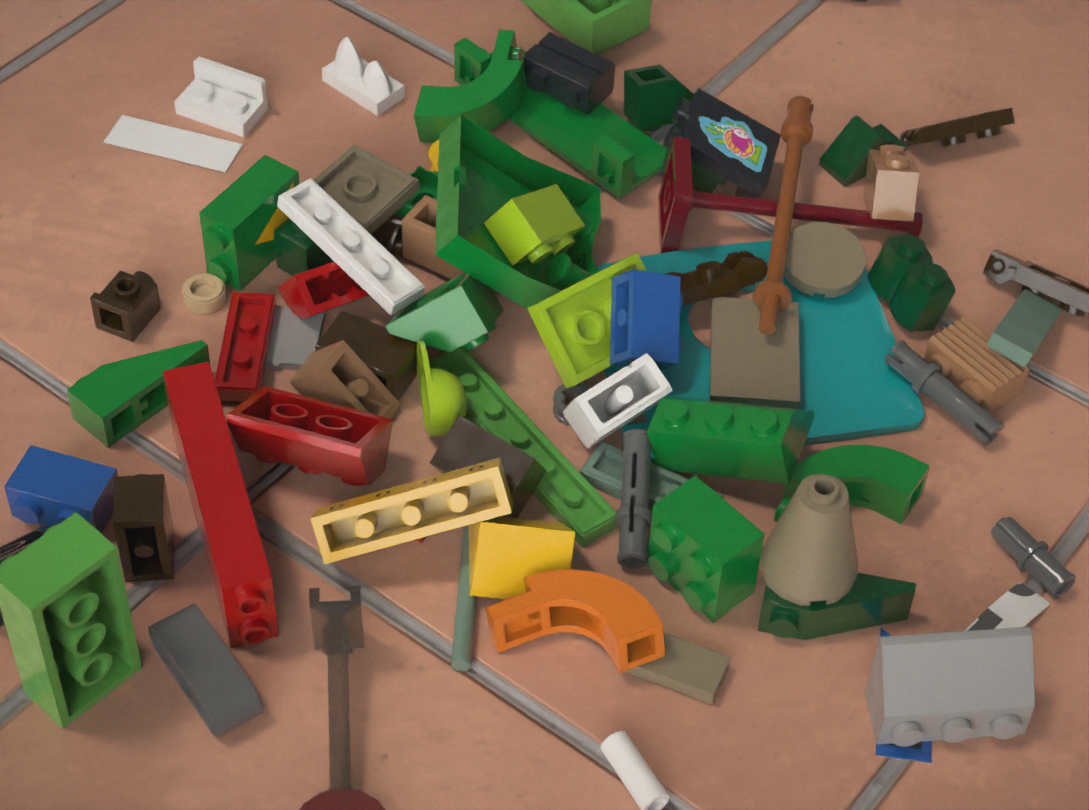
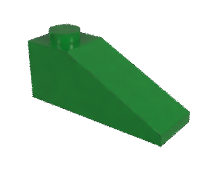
[67,340,211,448]

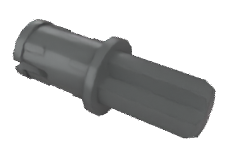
[991,517,1076,599]

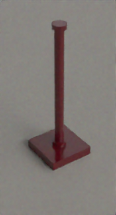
[658,137,923,254]

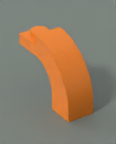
[486,569,665,673]

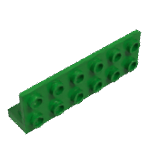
[454,37,667,199]

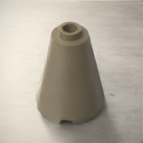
[760,474,858,606]

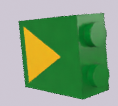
[199,155,300,291]

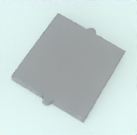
[265,305,326,371]

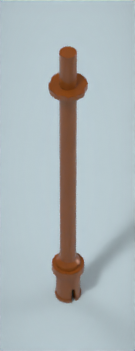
[752,96,814,335]

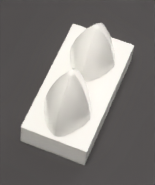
[322,37,405,116]

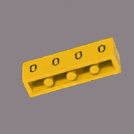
[310,458,513,565]

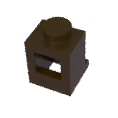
[90,270,161,342]

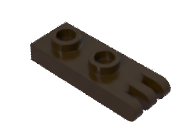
[900,108,1015,147]

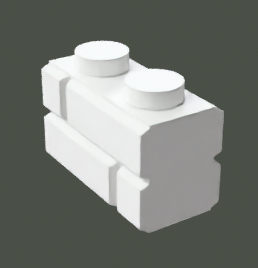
[563,353,673,449]

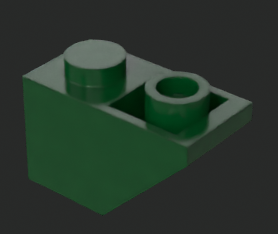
[624,64,694,131]

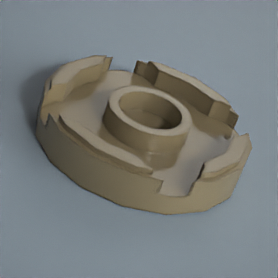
[784,222,867,298]

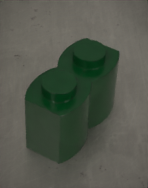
[868,235,956,332]

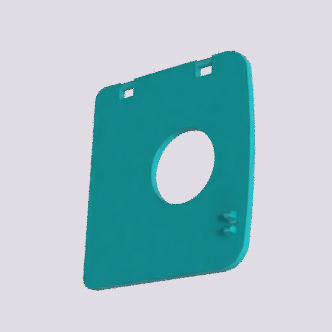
[595,241,925,465]

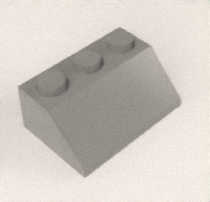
[865,626,1035,747]

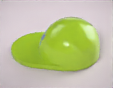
[416,341,467,437]

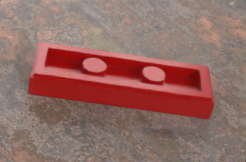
[215,292,276,402]

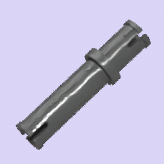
[884,340,1004,446]
[615,429,652,568]

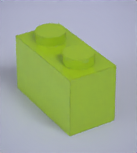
[484,184,585,266]

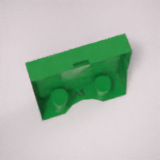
[435,115,601,309]

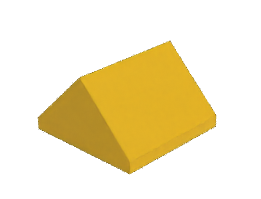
[468,516,575,599]

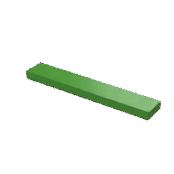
[429,346,618,547]

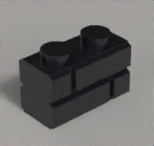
[523,32,616,115]

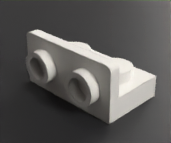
[174,57,268,137]

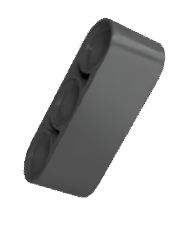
[148,604,263,737]

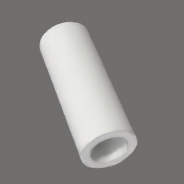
[601,731,670,810]

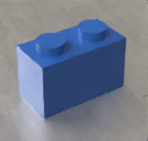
[610,269,683,370]
[4,445,118,534]

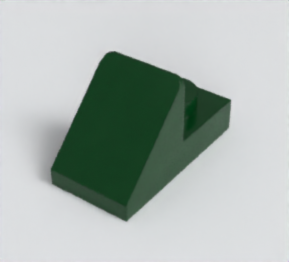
[819,115,907,187]

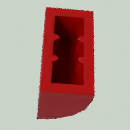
[277,262,370,319]

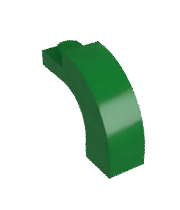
[413,29,527,143]
[774,445,930,524]

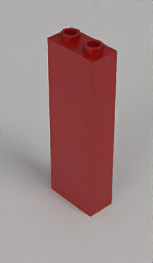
[163,361,279,648]

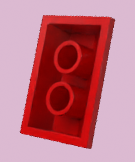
[227,386,393,486]

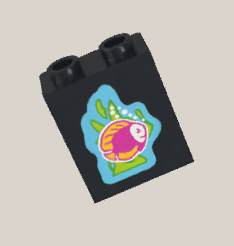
[663,88,781,198]

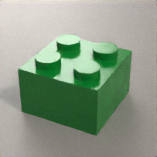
[647,475,765,623]

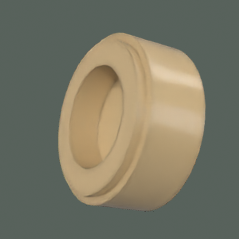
[182,273,226,315]

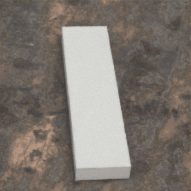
[277,178,426,316]

